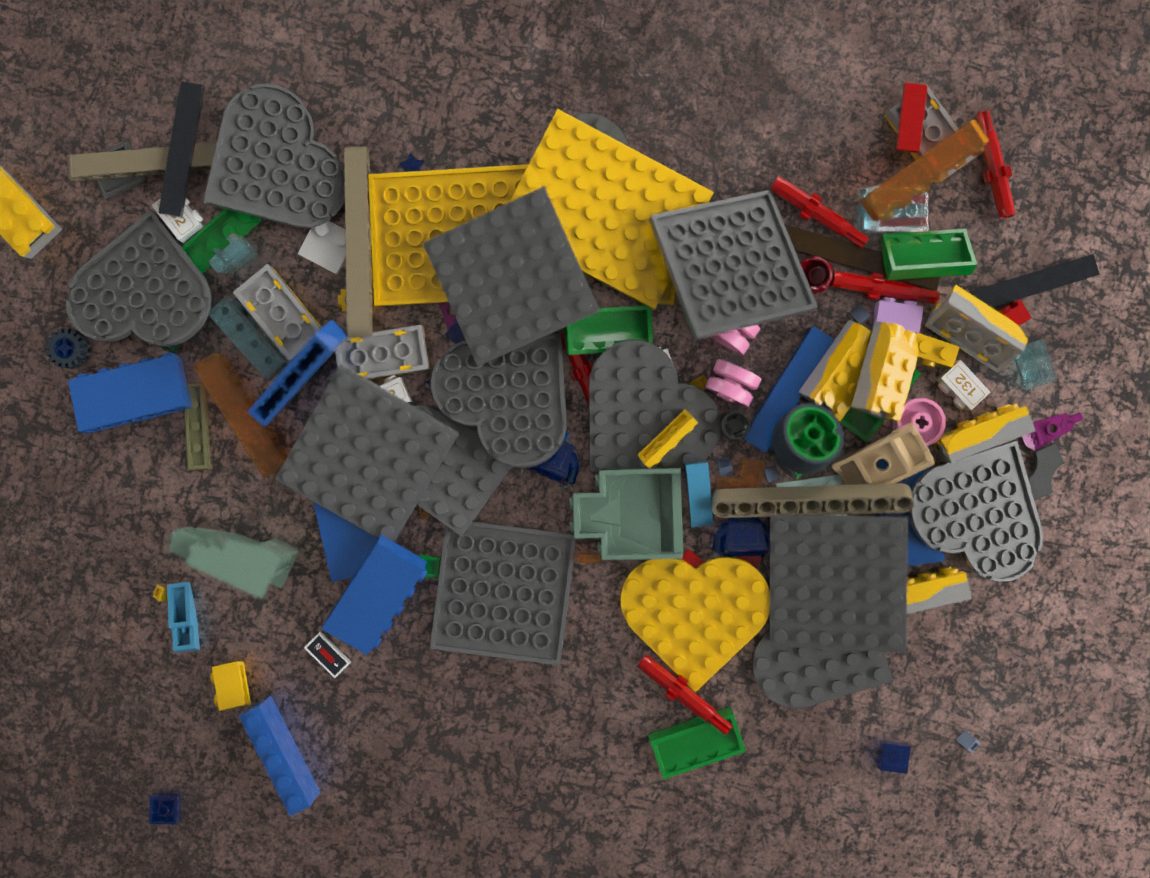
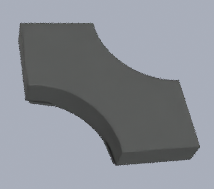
[1028,443,1064,501]

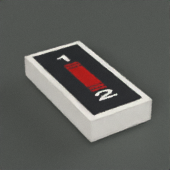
[304,631,351,678]

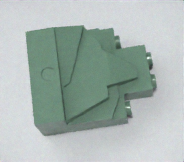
[570,467,684,560]
[168,526,300,599]

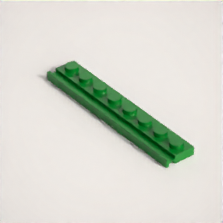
[182,209,263,274]

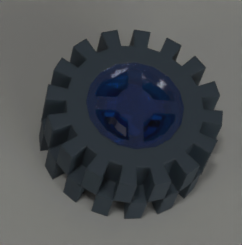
[45,328,91,369]

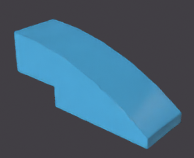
[684,461,713,527]
[167,582,200,653]

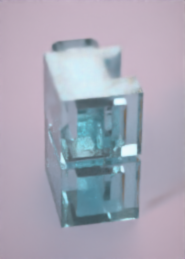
[208,233,259,275]

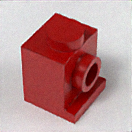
[998,299,1032,326]

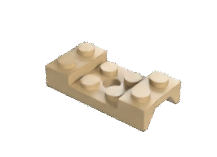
[832,421,934,500]

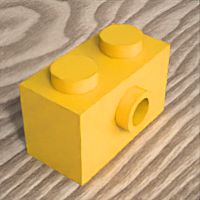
[916,333,960,369]
[210,661,251,711]

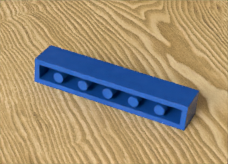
[742,326,835,453]

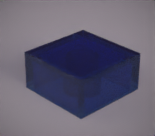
[877,740,911,774]
[149,793,181,825]

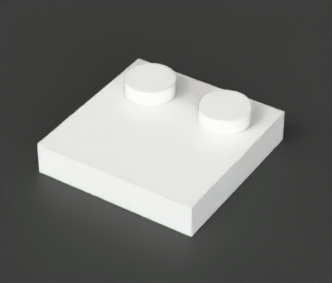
[298,221,346,275]

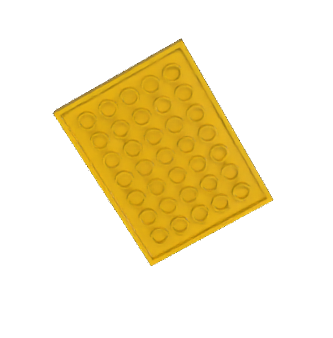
[510,109,714,310]
[368,164,529,307]

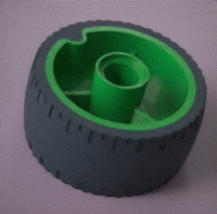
[771,403,844,474]

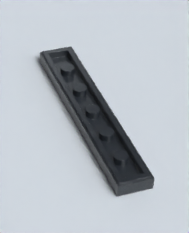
[158,81,205,218]
[968,254,1100,308]

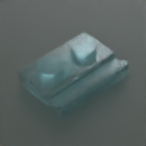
[1014,339,1057,390]

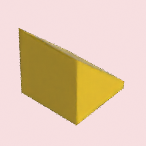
[689,374,708,390]
[153,584,168,603]

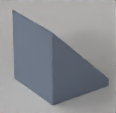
[849,305,871,324]
[716,456,734,479]
[762,465,779,483]
[956,730,981,754]

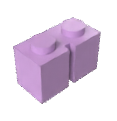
[871,297,923,333]

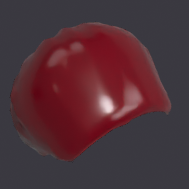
[800,256,834,294]

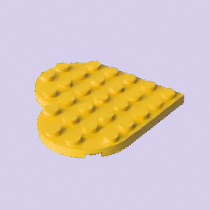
[621,557,770,692]

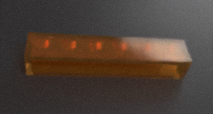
[859,119,989,222]
[192,352,289,478]

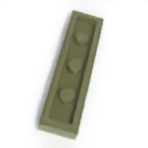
[184,382,211,470]

